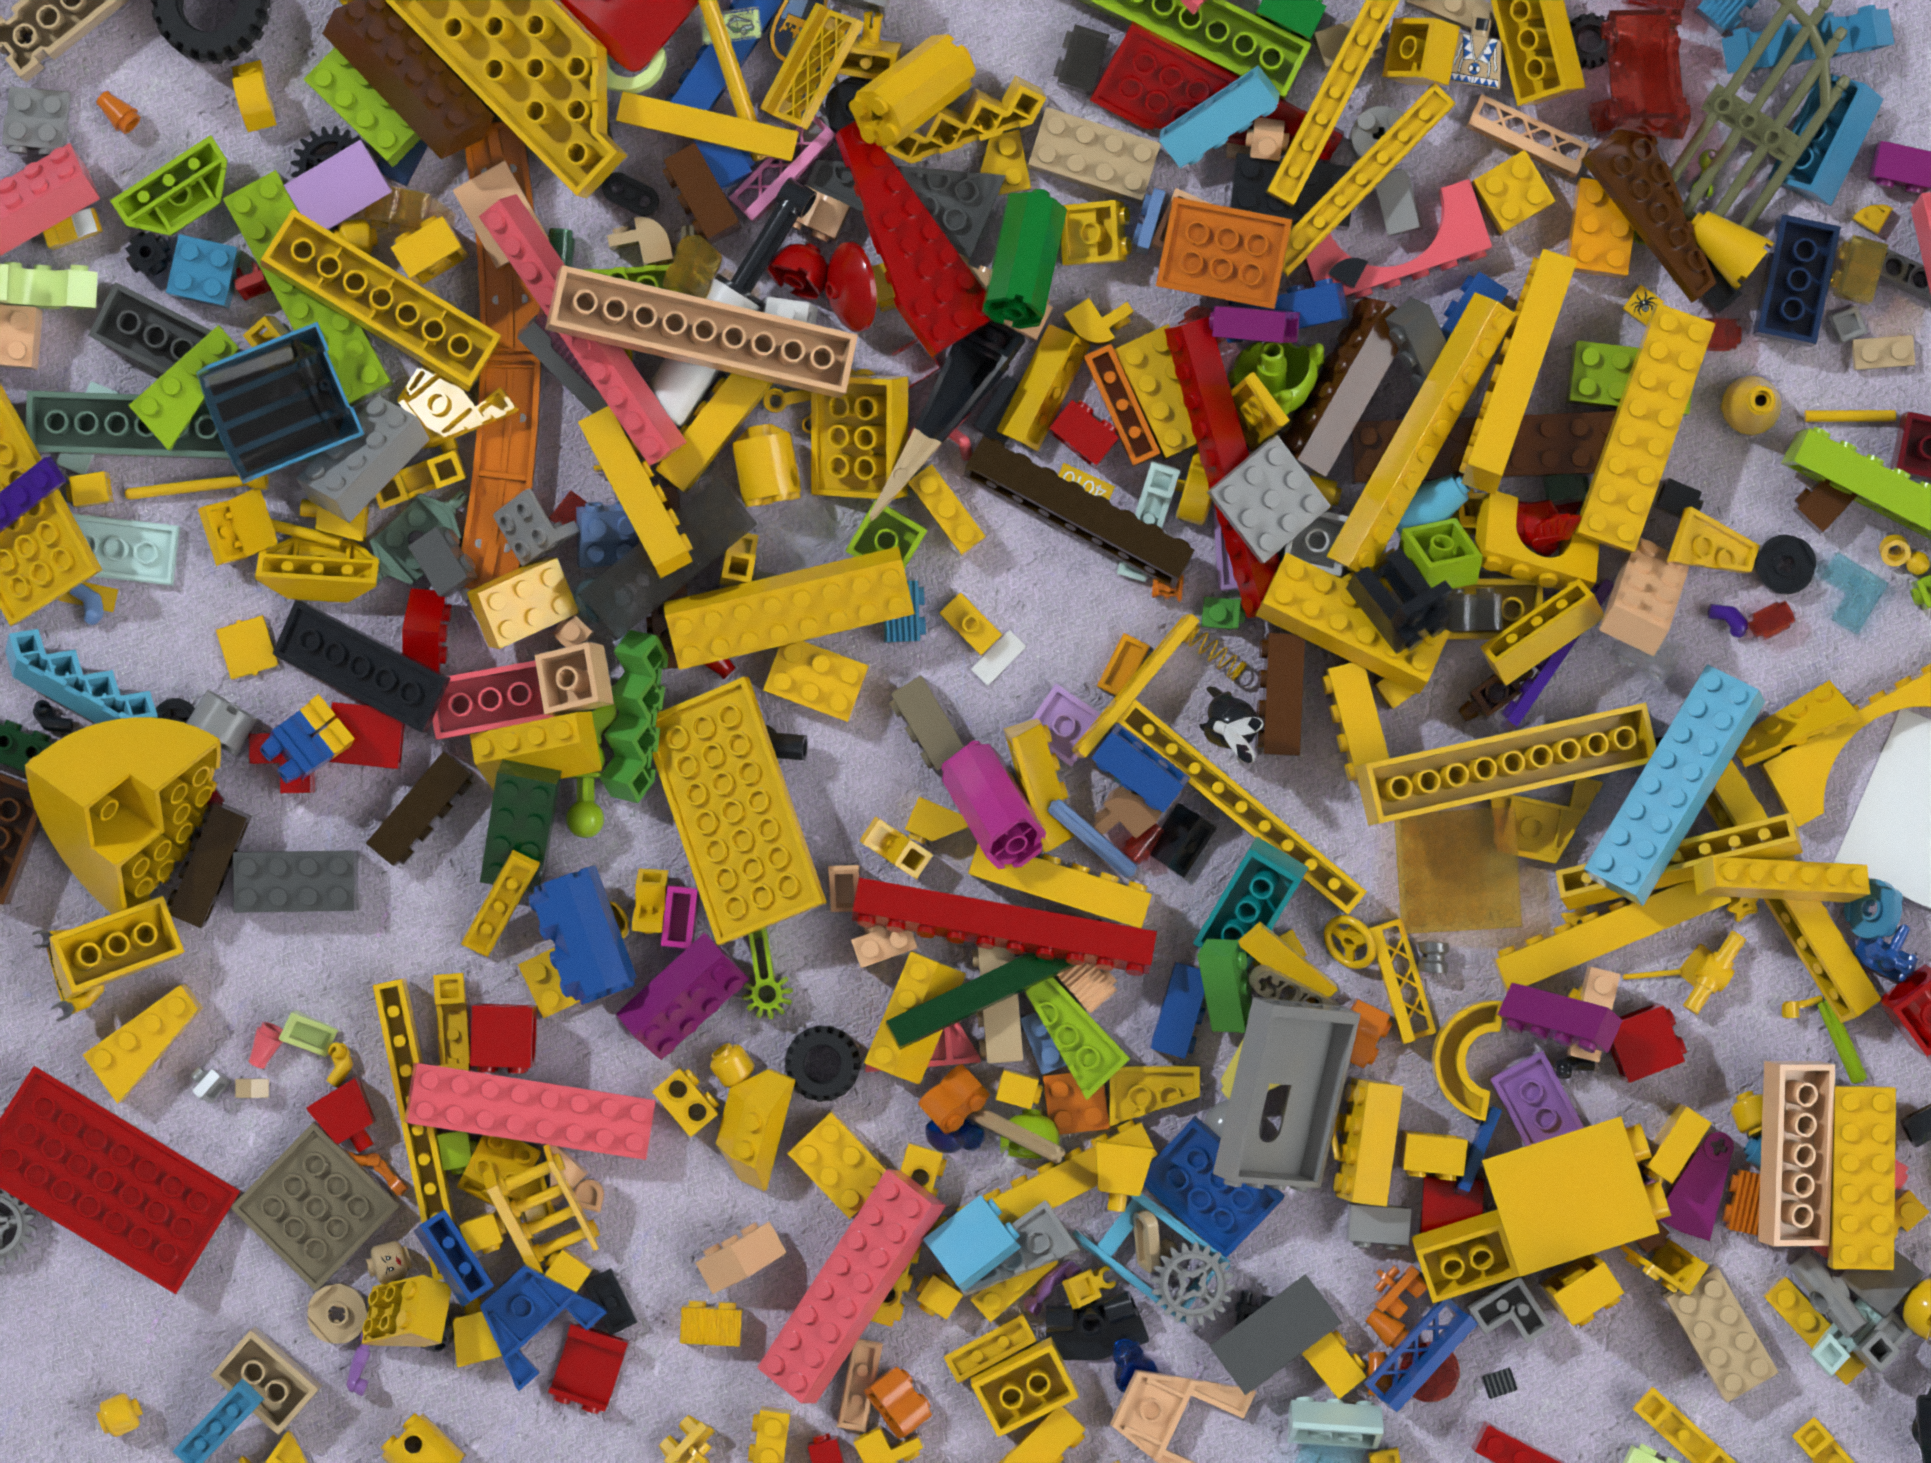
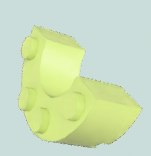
[0,262,98,309]

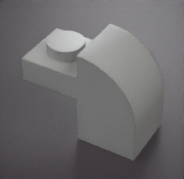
[1852,1311,1913,1373]

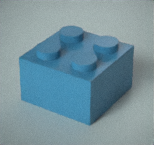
[166,234,243,309]

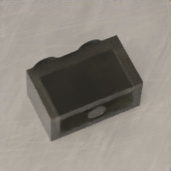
[1053,24,1109,96]

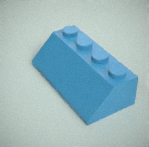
[1768,74,1884,206]

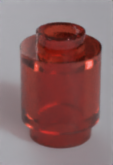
[1748,601,1796,641]

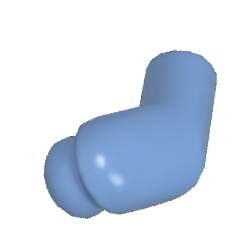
[70,584,104,625]

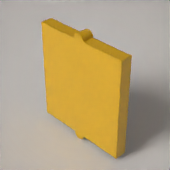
[216,615,279,680]

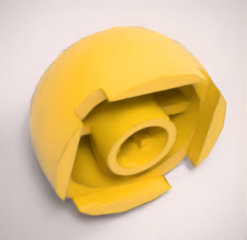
[1902,1278,1931,1341]

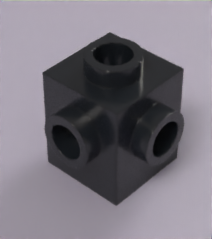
[125,231,172,277]

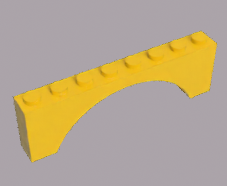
[1758,663,1931,827]

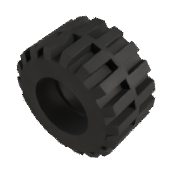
[785,1025,861,1102]

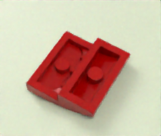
[1419,1175,1484,1234]

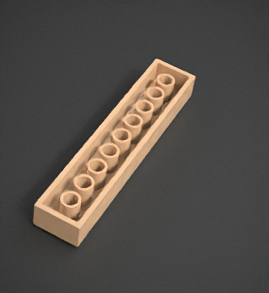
[545,265,858,398]

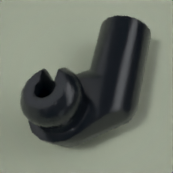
[33,700,73,733]
[1555,1056,1595,1079]

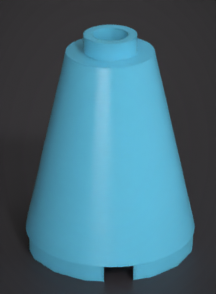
[1396,474,1470,536]

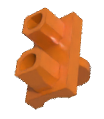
[1374,1265,1428,1319]

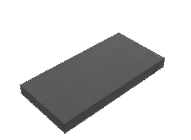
[1209,1274,1342,1395]

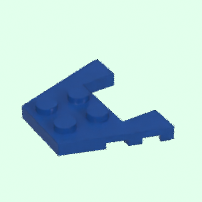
[480,1264,607,1391]

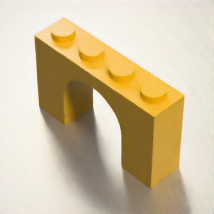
[1475,491,1599,591]

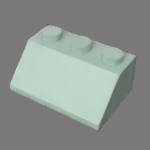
[1287,1397,1384,1449]

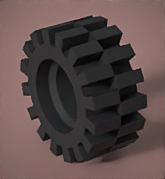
[1570,13,1618,70]

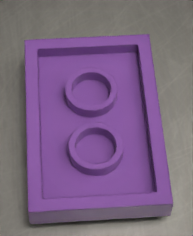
[1489,1050,1584,1147]

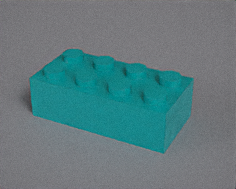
[1193,837,1309,970]

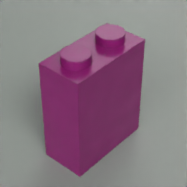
[1209,306,1300,343]

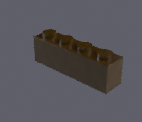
[366,751,474,866]
[167,802,252,928]

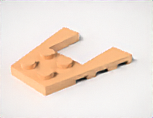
[1110,1369,1256,1463]

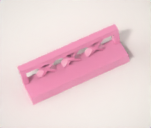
[729,115,836,223]

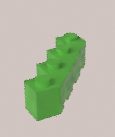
[600,630,668,803]

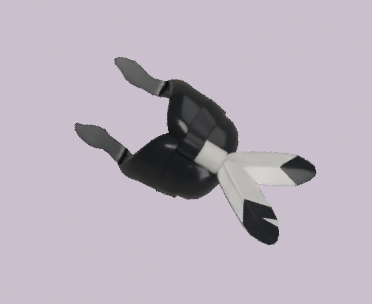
[1199,687,1263,763]

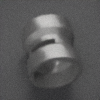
[1418,941,1449,973]

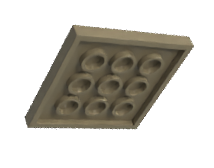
[230,1121,401,1292]

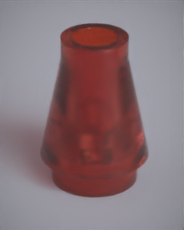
[1121,823,1164,865]

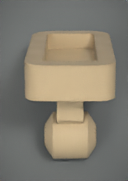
[1133,1209,1178,1273]

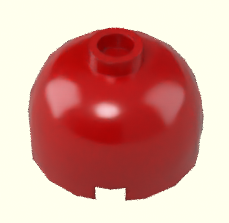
[767,243,828,300]

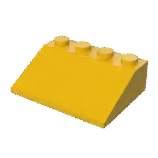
[811,375,908,500]

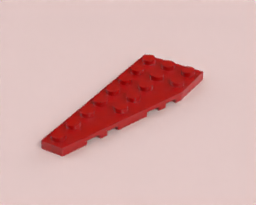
[1090,21,1344,160]
[835,121,992,358]

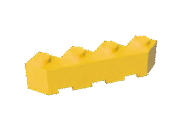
[883,75,1046,164]

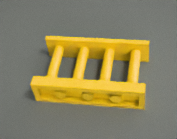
[482,1144,600,1274]

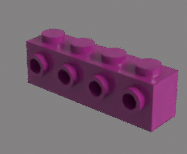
[1497,983,1623,1053]

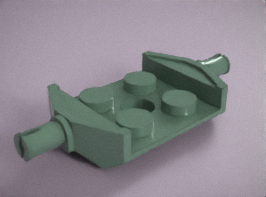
[370,489,469,590]

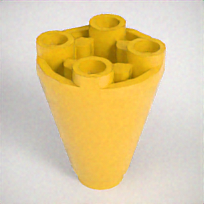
[1720,375,1782,436]

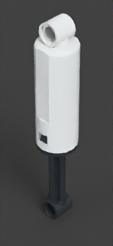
[648,177,817,428]

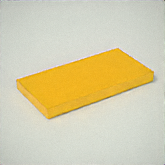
[1231,372,1290,451]

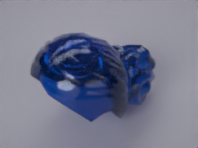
[925,1119,985,1154]
[1113,1339,1158,1393]

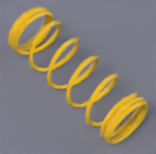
[1183,624,1247,682]

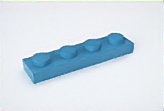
[172,1378,264,1463]

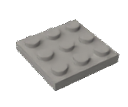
[1207,435,1331,563]

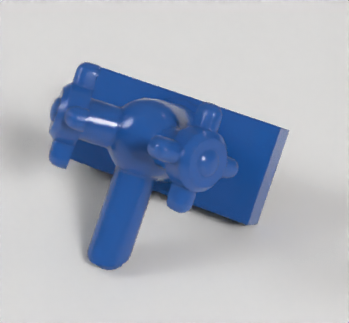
[1852,924,1918,983]

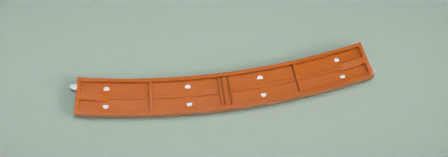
[461,121,542,601]

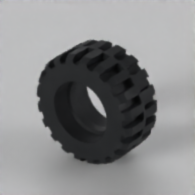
[151,0,270,64]

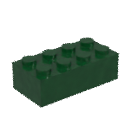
[480,759,562,893]

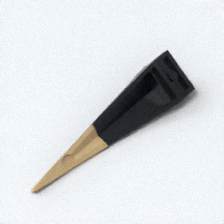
[870,320,1026,521]

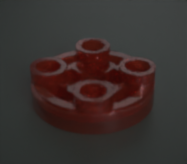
[1399,1341,1460,1402]

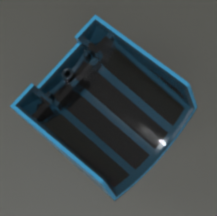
[196,322,364,484]

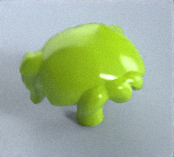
[1228,341,1325,416]

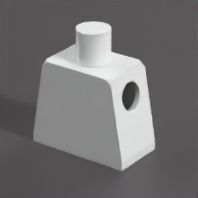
[760,297,818,325]

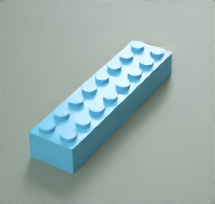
[1584,664,1765,906]

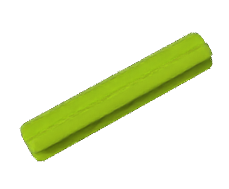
[1817,1000,1867,1084]

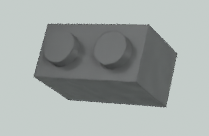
[408,526,478,597]

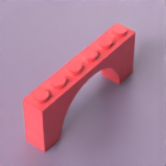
[1304,179,1492,300]

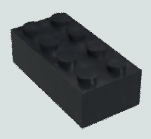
[1229,153,1352,231]

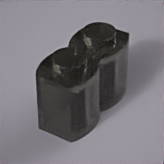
[1445,588,1502,632]

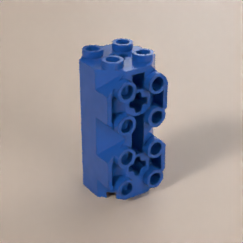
[529,865,637,1005]

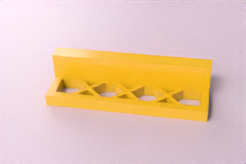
[1368,918,1437,1044]

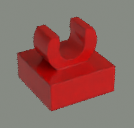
[233,261,272,301]

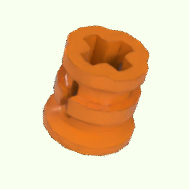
[1152,573,1184,602]

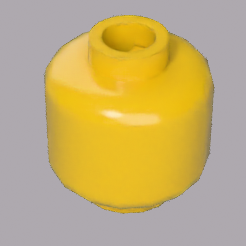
[332,219,378,255]
[710,1043,755,1088]
[1730,1090,1763,1137]
[96,1393,143,1437]

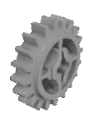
[0,1189,37,1266]
[1150,1242,1234,1326]

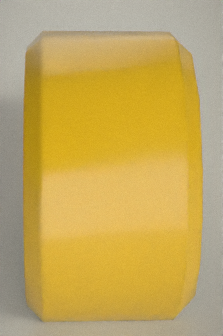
[1176,449,1212,526]

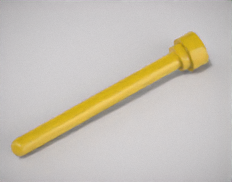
[124,466,269,500]

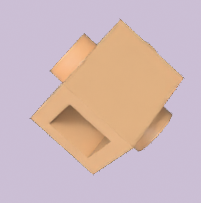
[1245,117,1289,161]

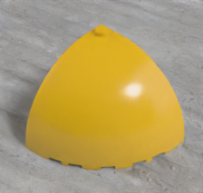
[25,717,221,914]

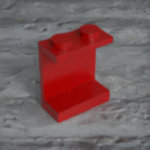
[548,1321,630,1414]

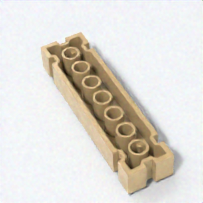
[0,0,129,83]

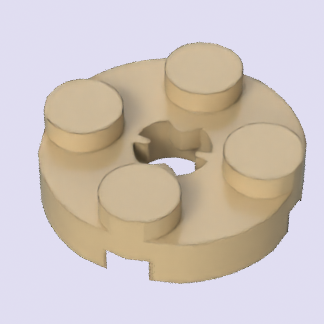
[307,1283,368,1344]

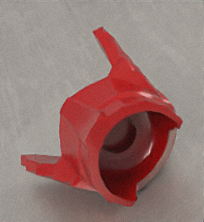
[1516,498,1582,557]

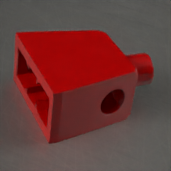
[306,1077,376,1153]

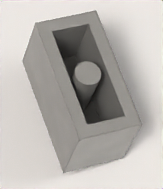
[1346,1202,1411,1250]

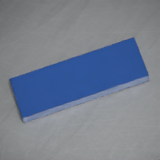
[1454,1106,1502,1197]

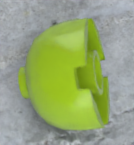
[1000,1109,1059,1159]

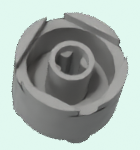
[1349,106,1403,160]
[186,690,258,756]

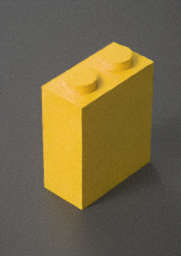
[1639,1103,1712,1184]

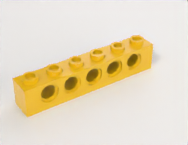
[871,1142,947,1327]

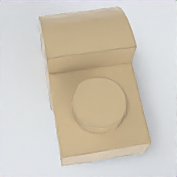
[607,217,675,265]

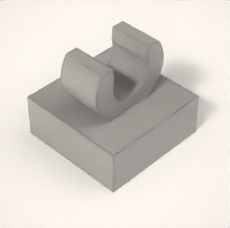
[191,1067,232,1104]

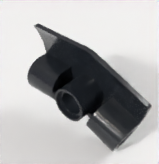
[1046,1291,1149,1360]

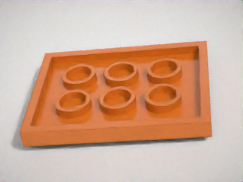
[1156,197,1293,309]

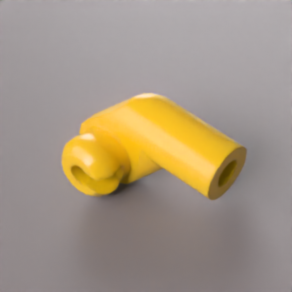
[326,1042,353,1088]

